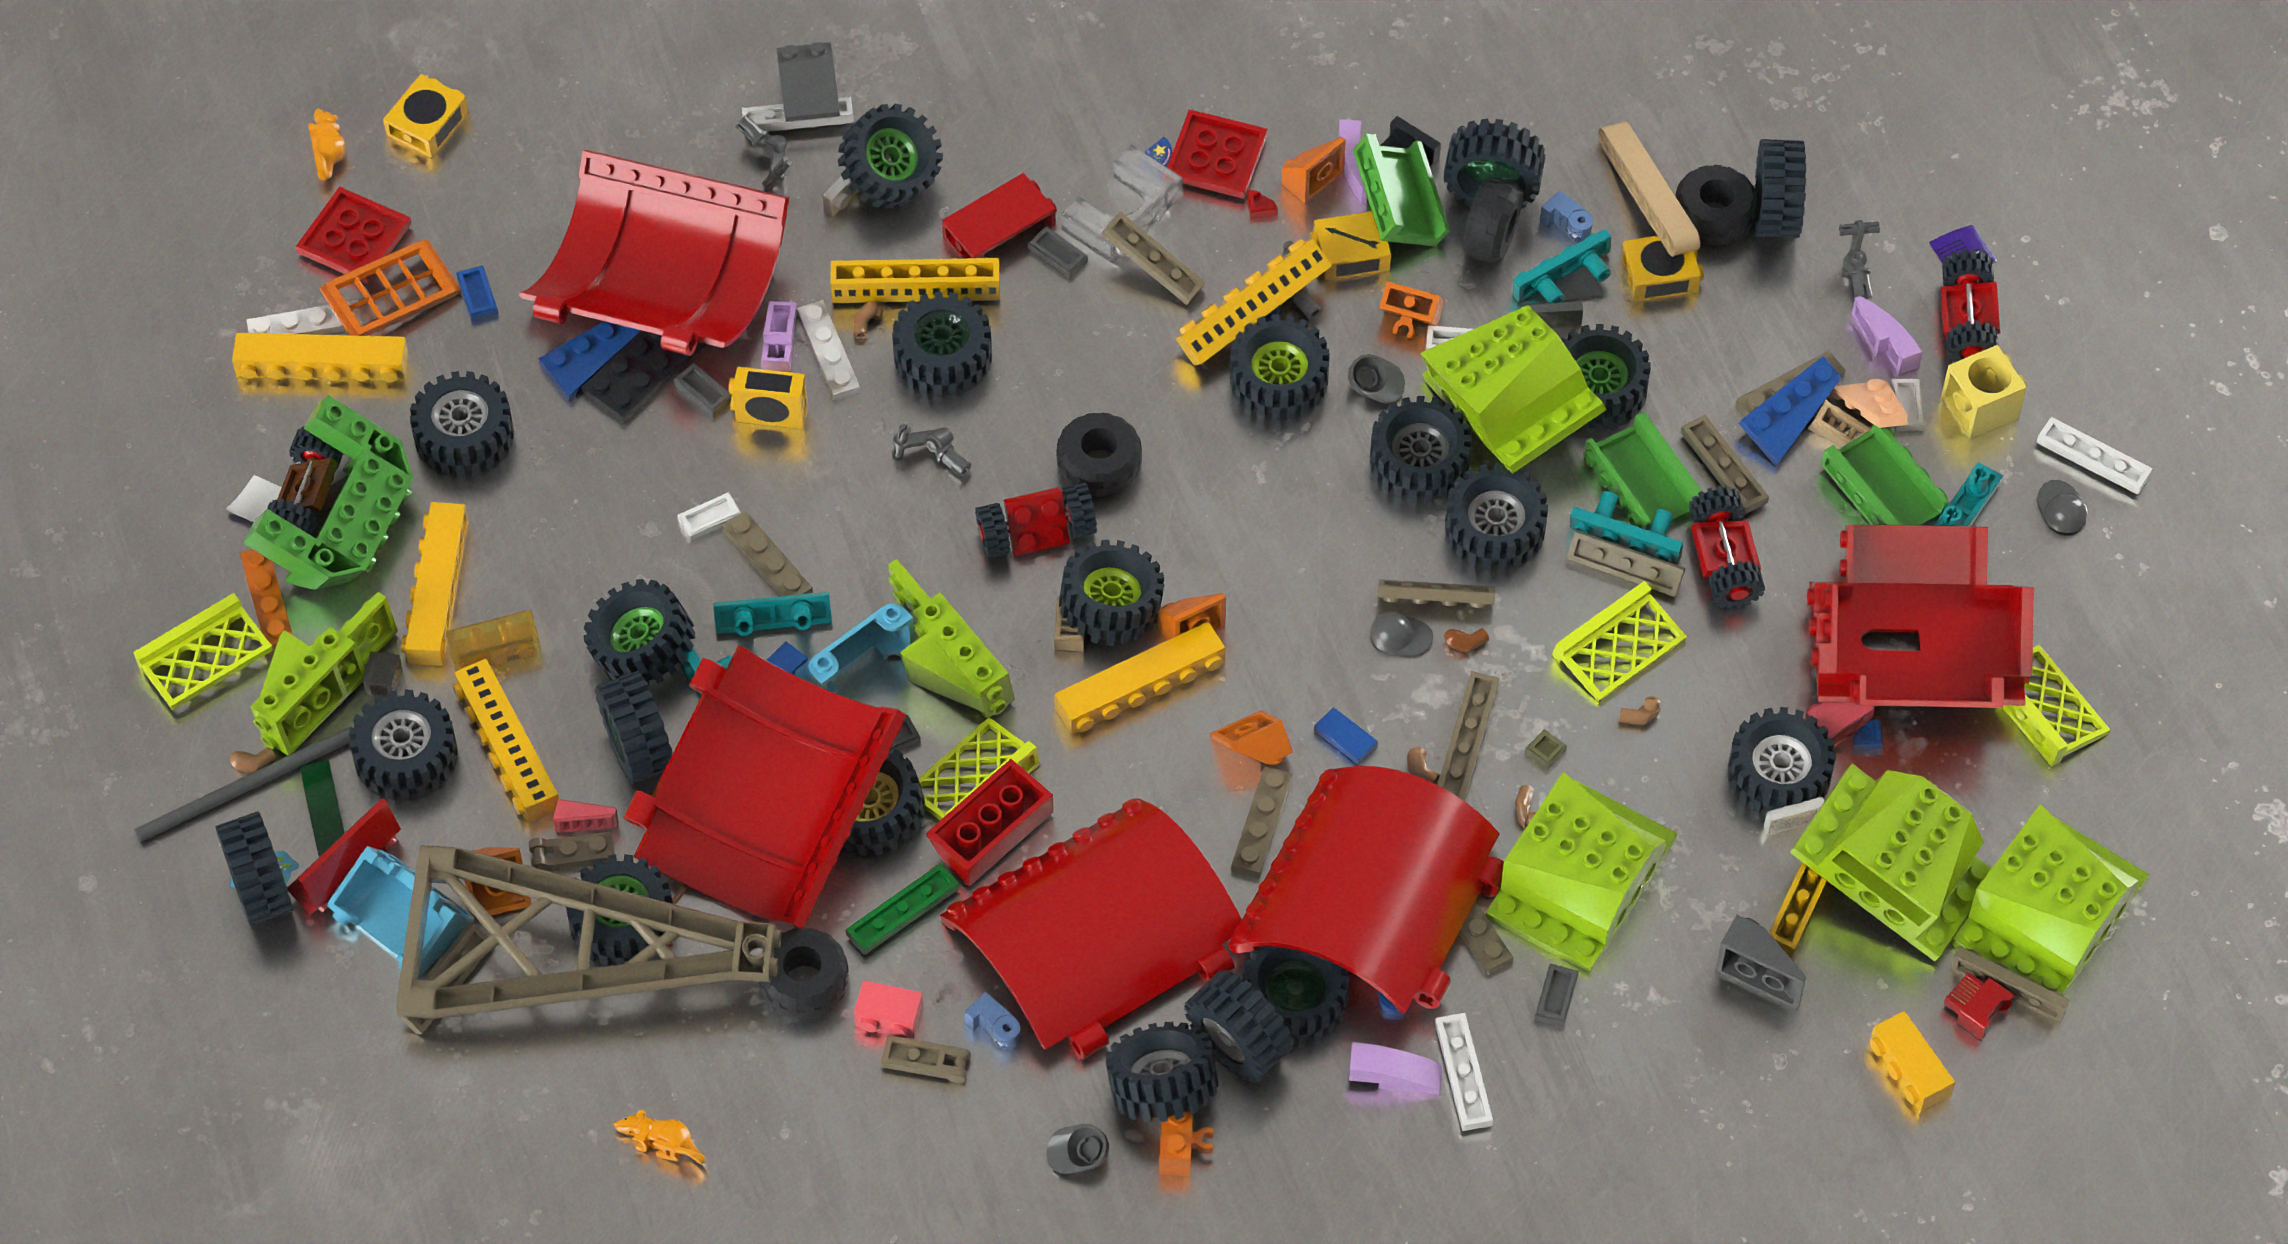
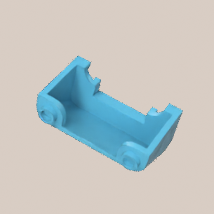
[794,603,915,694]
[326,846,475,975]

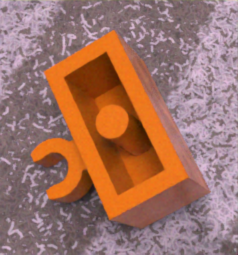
[1379,281,1445,339]
[1159,1111,1214,1176]

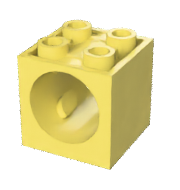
[1941,345,2027,439]

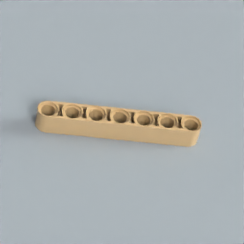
[1598,121,1700,257]

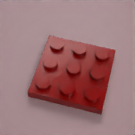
[1165,109,1268,199]
[295,186,412,284]

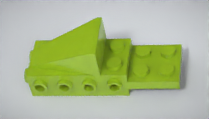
[887,559,1015,719]
[250,592,398,756]

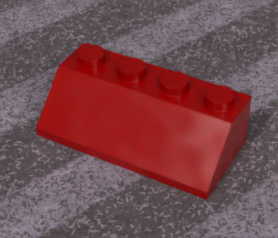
[926,759,1054,887]
[287,798,401,915]

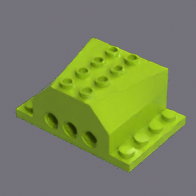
[1420,305,1606,474]
[1790,764,1991,961]
[1485,771,1678,974]
[1951,804,2149,995]

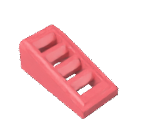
[553,799,619,833]

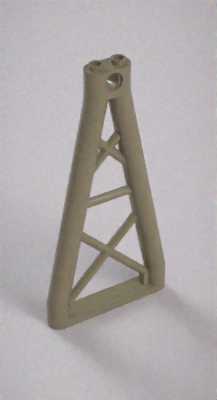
[396,845,781,1019]

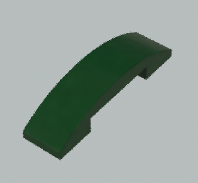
[300,760,345,857]

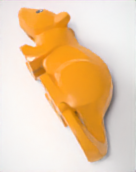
[308,108,345,181]
[614,1109,706,1165]

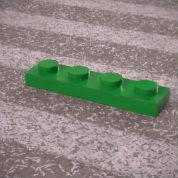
[845,863,959,956]

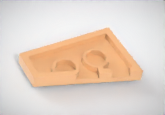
[1831,379,1907,428]

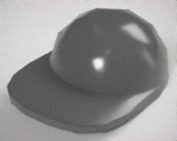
[1348,354,1405,404]
[2037,480,2088,533]
[1370,612,1433,657]
[1047,1124,1109,1174]

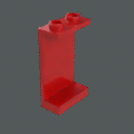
[942,173,1057,259]

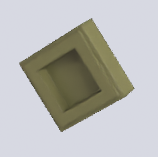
[1525,729,1567,770]

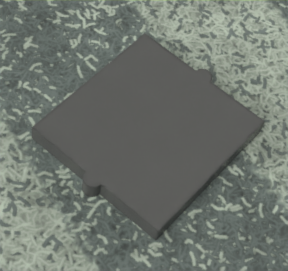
[1554,267,1602,302]

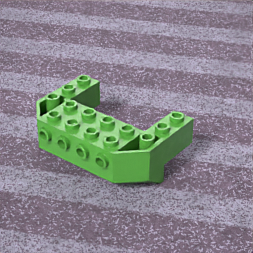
[243,395,414,590]

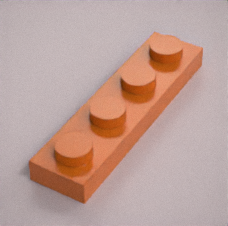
[239,549,293,650]

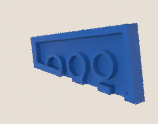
[538,321,641,403]
[1739,356,1842,466]

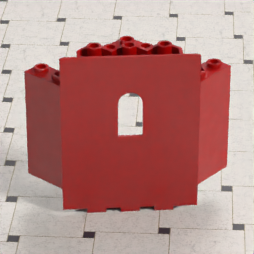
[1807,525,2034,708]

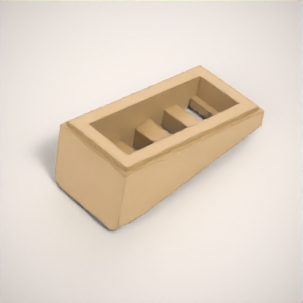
[1807,400,1871,446]
[1054,598,1084,652]

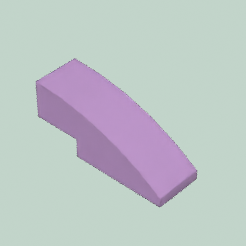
[1338,119,1367,204]
[1852,296,1922,375]
[761,301,797,372]
[1349,1042,1442,1094]

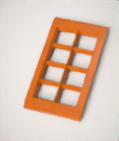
[320,239,461,336]

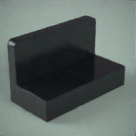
[1380,116,1441,169]

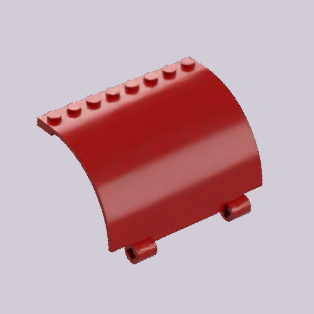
[519,150,790,356]
[623,645,906,929]
[1227,766,1504,1013]
[940,798,1242,1060]

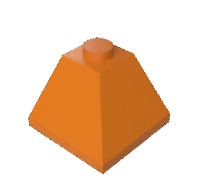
[1282,137,1346,203]
[1158,593,1226,640]
[1210,710,1293,765]
[464,847,532,919]

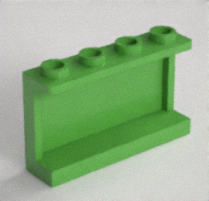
[1353,134,1450,246]
[1583,411,1702,530]
[1820,424,1949,526]

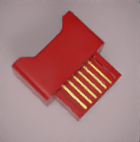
[1944,972,2014,1040]

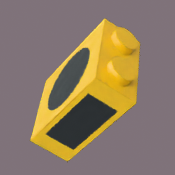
[383,74,469,158]
[1309,211,1391,281]
[1621,236,1704,302]
[729,367,808,429]

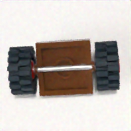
[267,426,344,536]

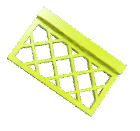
[1552,581,1687,703]
[133,593,273,711]
[2003,645,2110,767]
[918,717,1040,820]

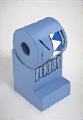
[1539,190,1593,243]
[964,992,1020,1050]

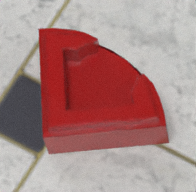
[1246,190,1278,218]

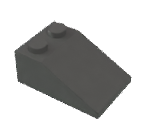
[777,42,840,122]
[1715,915,1807,1010]

